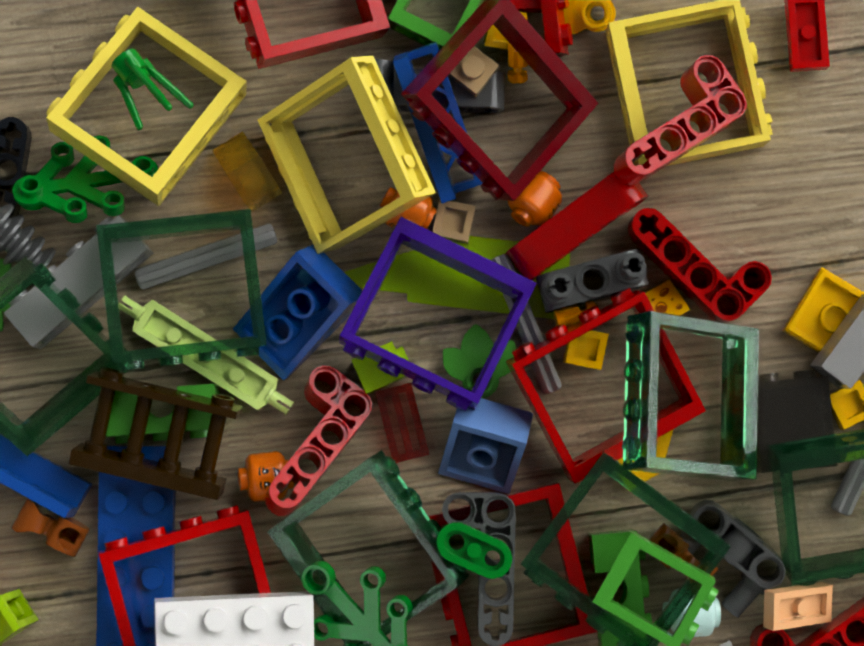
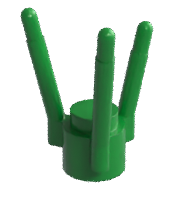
[111,48,194,130]

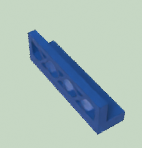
[393,42,482,203]
[0,433,92,518]

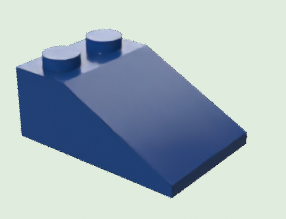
[233,245,363,381]

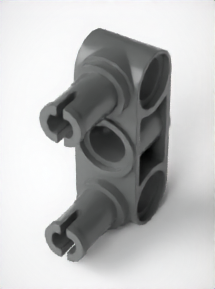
[535,249,649,313]
[679,500,786,618]

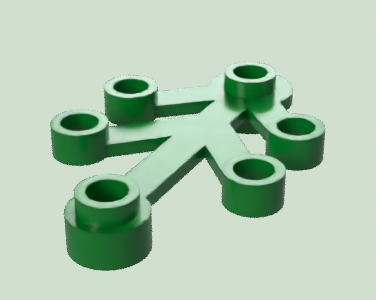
[12,135,158,223]
[301,561,412,646]

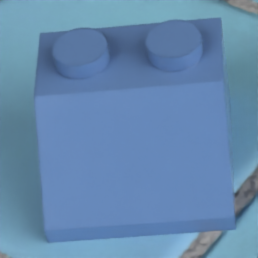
[438,398,533,494]

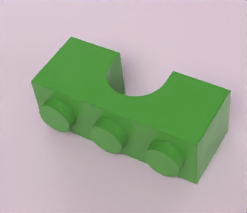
[106,384,220,444]
[588,529,652,646]

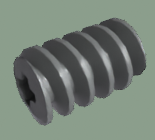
[0,203,56,285]

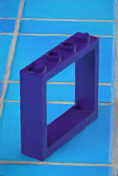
[339,217,537,411]

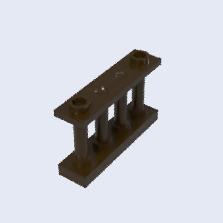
[68,367,243,500]

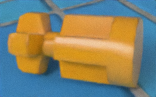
[507,41,528,84]
[553,301,596,327]

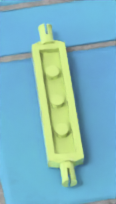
[117,295,294,415]

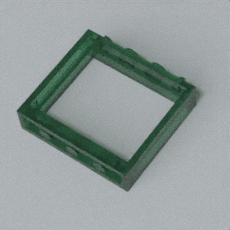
[96,209,267,371]
[0,256,131,456]
[622,311,759,481]
[769,429,864,586]
[267,450,470,646]
[521,451,731,646]

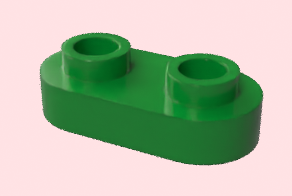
[437,522,512,579]

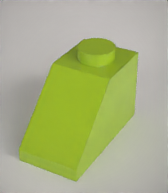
[0,589,39,645]

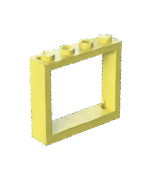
[605,0,773,166]
[46,7,247,206]
[257,55,436,254]

